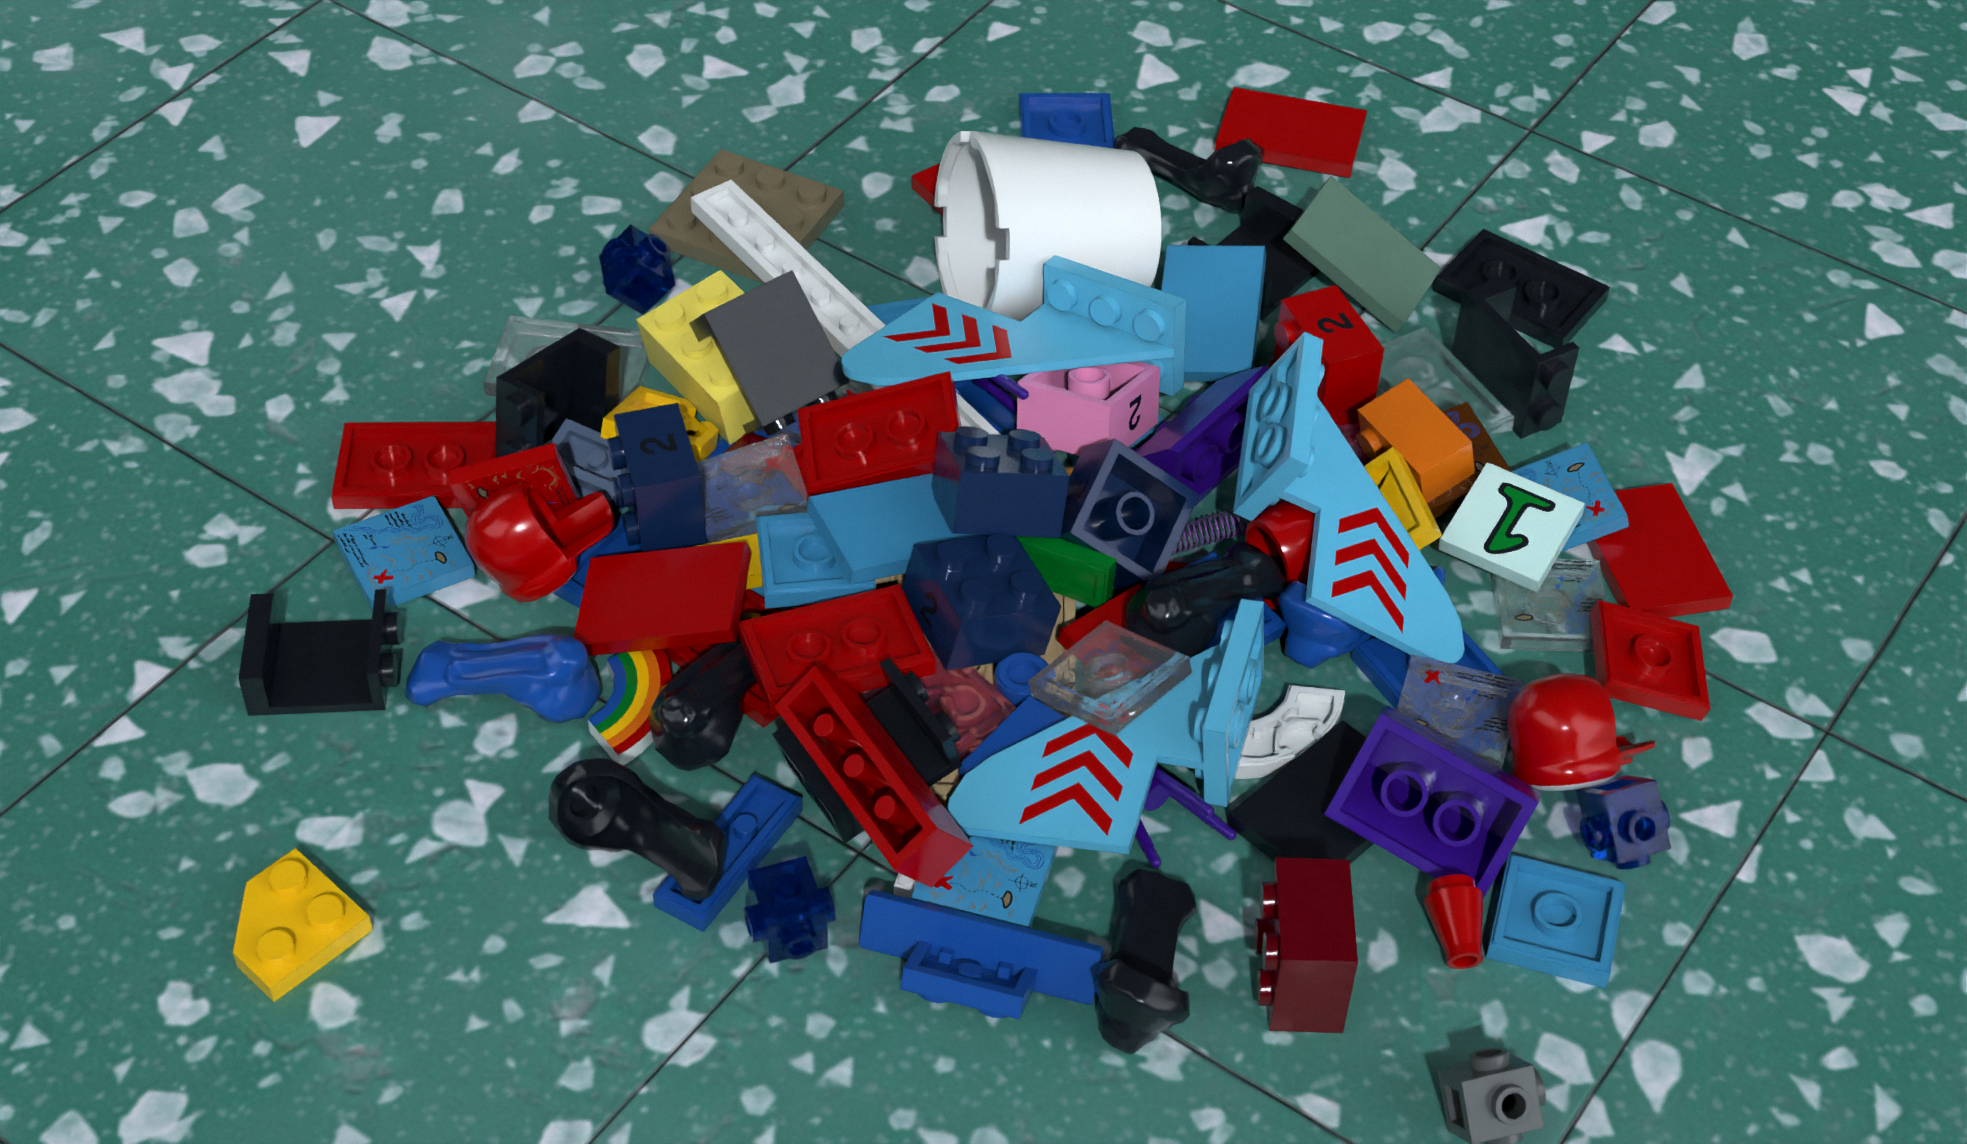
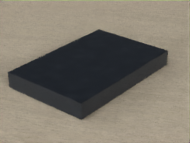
[1433,229,1610,348]
[1228,720,1374,864]

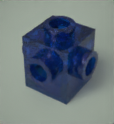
[599,224,676,315]
[1576,775,1671,870]
[743,856,836,964]

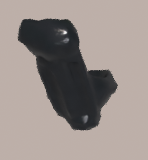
[1113,127,1265,214]
[1124,542,1286,667]
[648,612,765,771]
[549,758,727,900]
[1094,869,1197,1054]

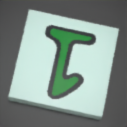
[1439,462,1585,592]

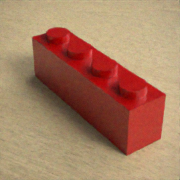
[774,665,974,888]

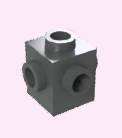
[1437,1048,1546,1144]

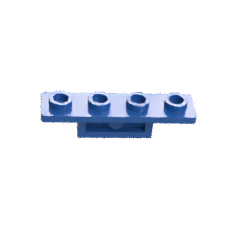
[859,890,1104,1020]

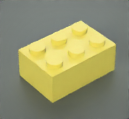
[636,270,754,445]

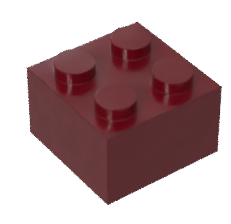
[1254,857,1358,1033]

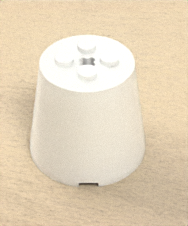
[934,131,1161,321]

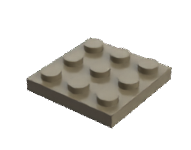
[649,149,844,284]

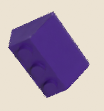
[1132,366,1269,507]
[1324,705,1542,899]

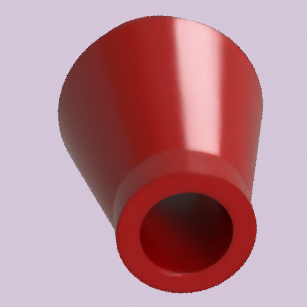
[1423,874,1483,969]

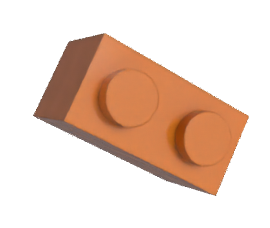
[1357,378,1475,503]

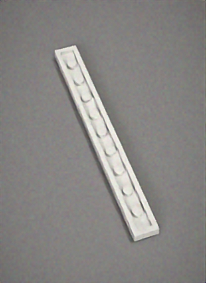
[691,180,1001,435]

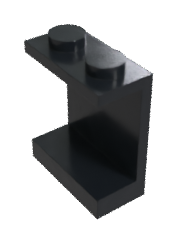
[1188,186,1320,321]
[689,270,850,436]
[1449,275,1580,439]
[496,327,620,458]
[238,589,402,716]
[772,658,962,843]

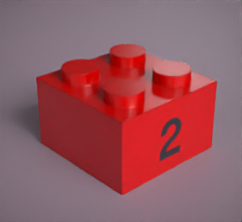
[1269,285,1384,432]

